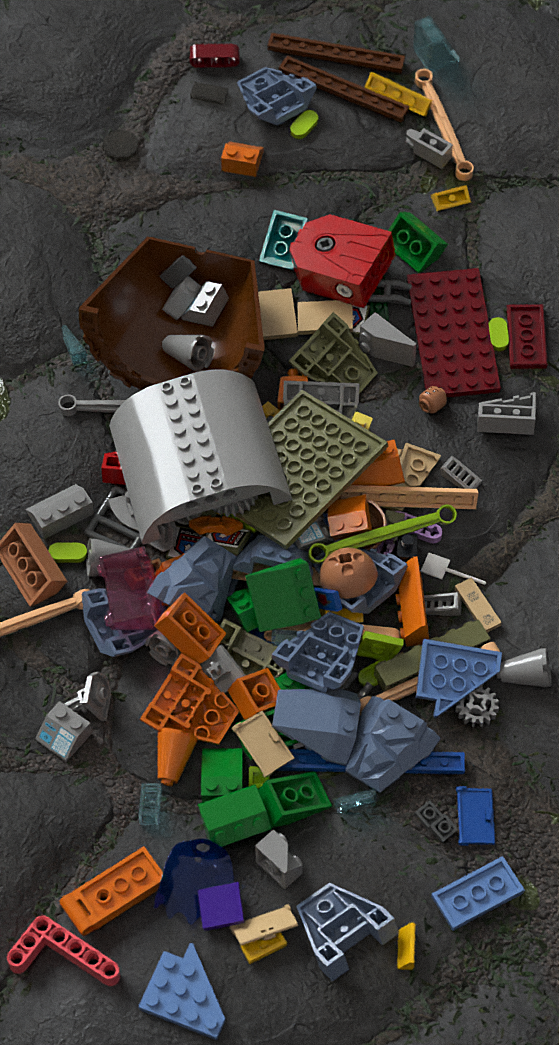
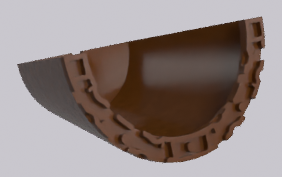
[79,236,265,391]

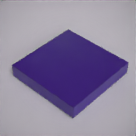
[198,882,245,931]

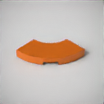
[189,515,243,536]

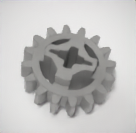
[456,685,499,727]

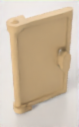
[232,711,295,778]
[230,904,298,945]

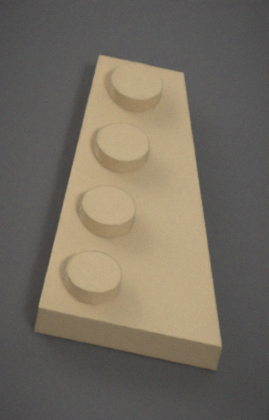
[383,443,441,512]

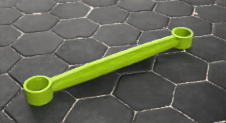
[308,504,457,564]

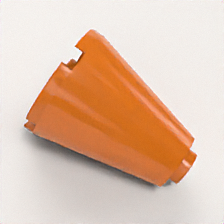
[157,728,198,786]

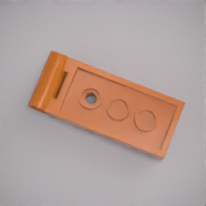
[59,846,168,936]

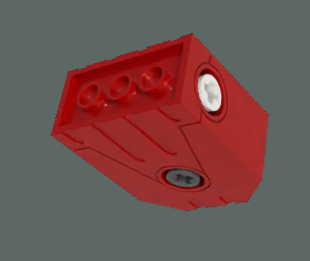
[289,214,396,308]

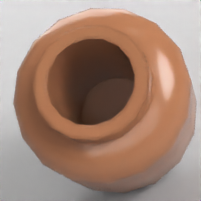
[419,386,447,414]

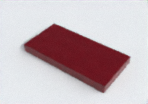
[506,304,547,369]

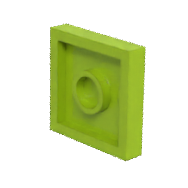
[356,631,404,660]

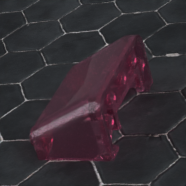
[97,546,161,630]

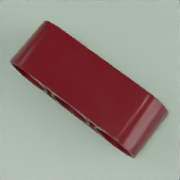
[190,44,239,68]

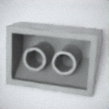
[26,484,94,539]

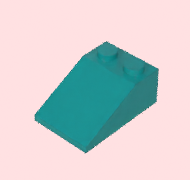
[259,210,310,270]

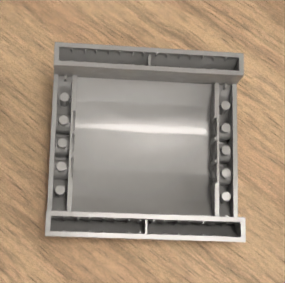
[110,370,292,545]

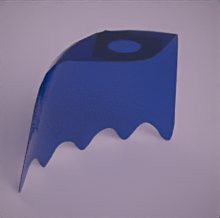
[154,839,234,925]

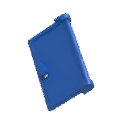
[456,786,495,846]

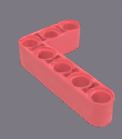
[7,916,120,986]

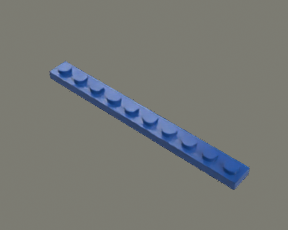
[276,749,465,774]

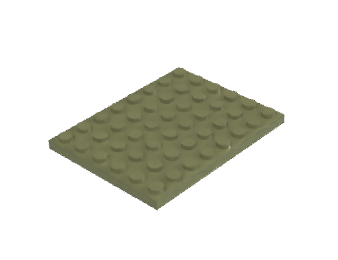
[236,390,388,550]

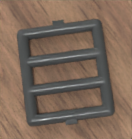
[84,485,142,551]

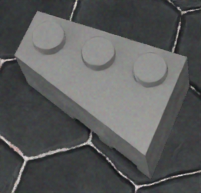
[477,392,536,435]

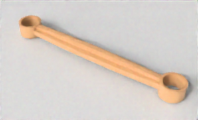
[415,69,474,181]
[0,589,90,637]
[359,642,500,716]

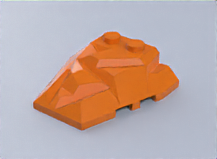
[140,653,239,745]

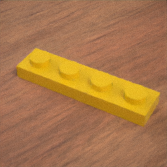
[364,72,433,116]

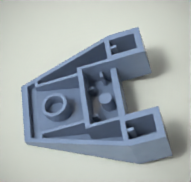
[296,883,399,981]

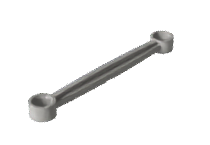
[58,394,126,416]

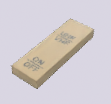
[455,577,502,632]

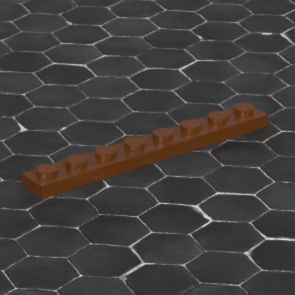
[267,33,405,73]
[279,56,410,122]

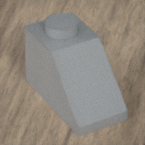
[162,276,202,320]

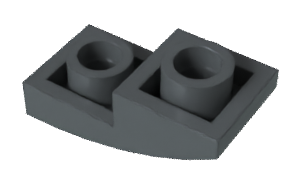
[159,255,196,288]
[414,800,458,843]

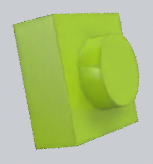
[249,766,270,788]

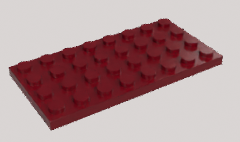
[407,268,501,397]

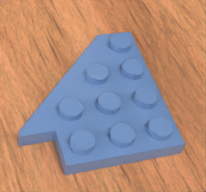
[416,639,502,718]
[138,943,225,1040]

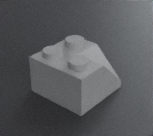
[255,830,302,889]

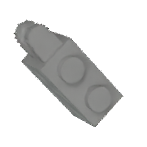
[405,128,453,169]

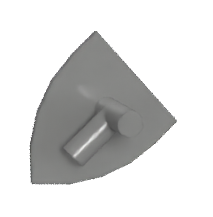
[108,491,139,531]

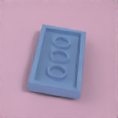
[431,856,524,931]

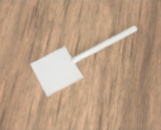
[421,553,486,585]

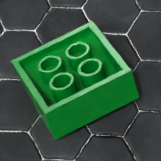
[245,558,321,632]

